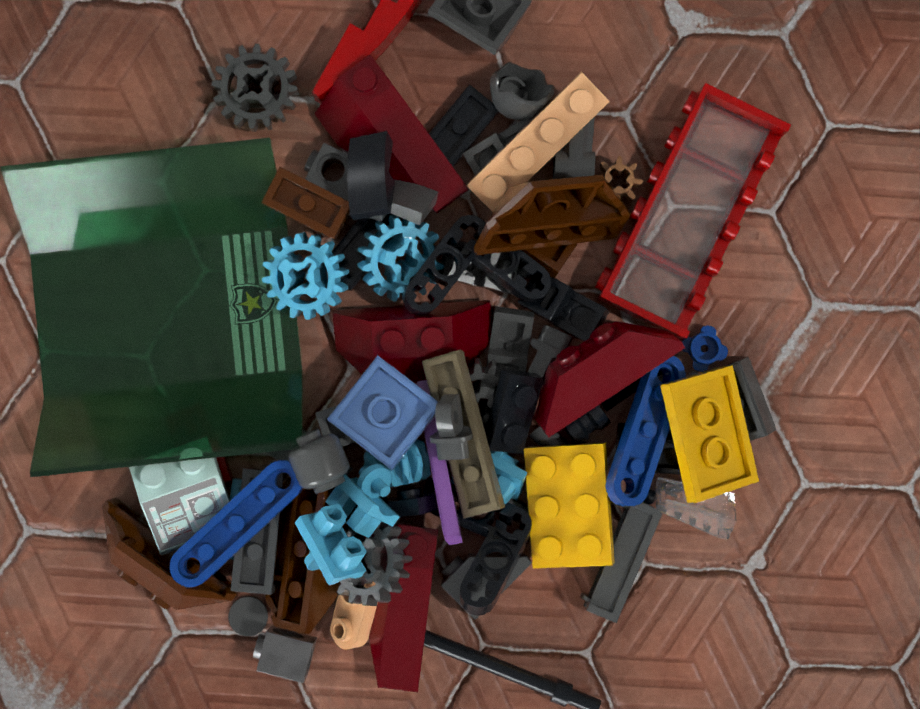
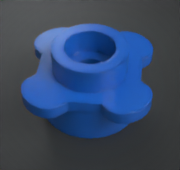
[682,325,728,372]

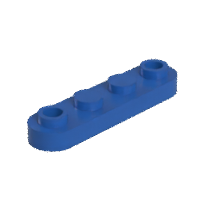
[606,356,686,506]
[170,460,303,587]

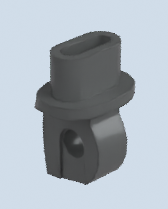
[528,325,572,386]
[430,394,473,460]

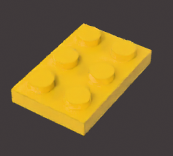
[660,365,759,503]
[524,443,615,568]

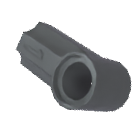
[553,117,595,179]

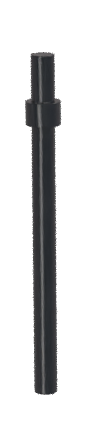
[424,630,601,709]

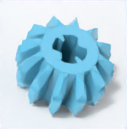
[363,439,431,487]

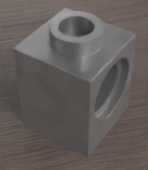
[253,626,317,683]

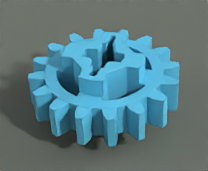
[357,215,444,302]
[262,232,349,320]

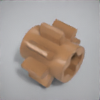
[599,156,643,202]

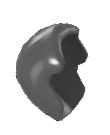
[490,62,555,121]

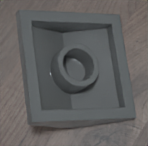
[427,0,532,55]

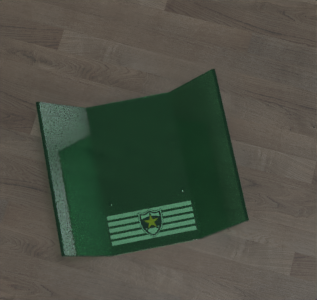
[0,138,303,477]

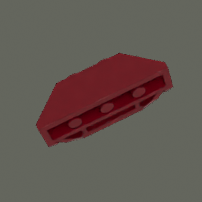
[332,300,492,385]
[534,321,685,438]

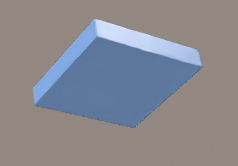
[327,355,438,470]

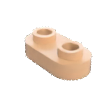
[330,581,378,650]

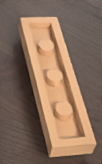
[466,71,610,212]

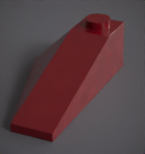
[315,55,469,213]
[363,524,438,692]

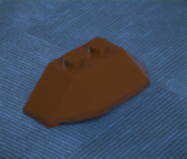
[473,175,630,255]
[264,477,350,634]
[102,498,241,610]

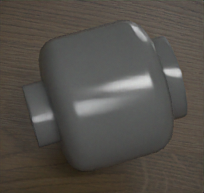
[288,429,350,494]

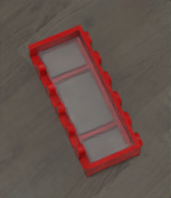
[595,83,791,341]

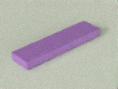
[417,380,463,545]

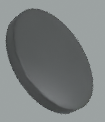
[228,596,268,636]

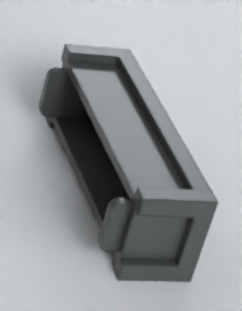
[231,468,287,595]
[580,502,663,623]

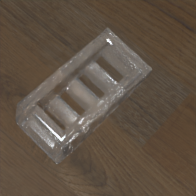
[656,477,737,540]

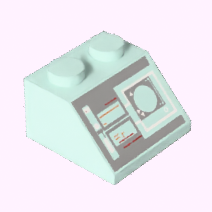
[129,439,230,556]

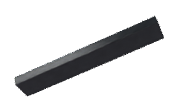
[326,84,499,291]

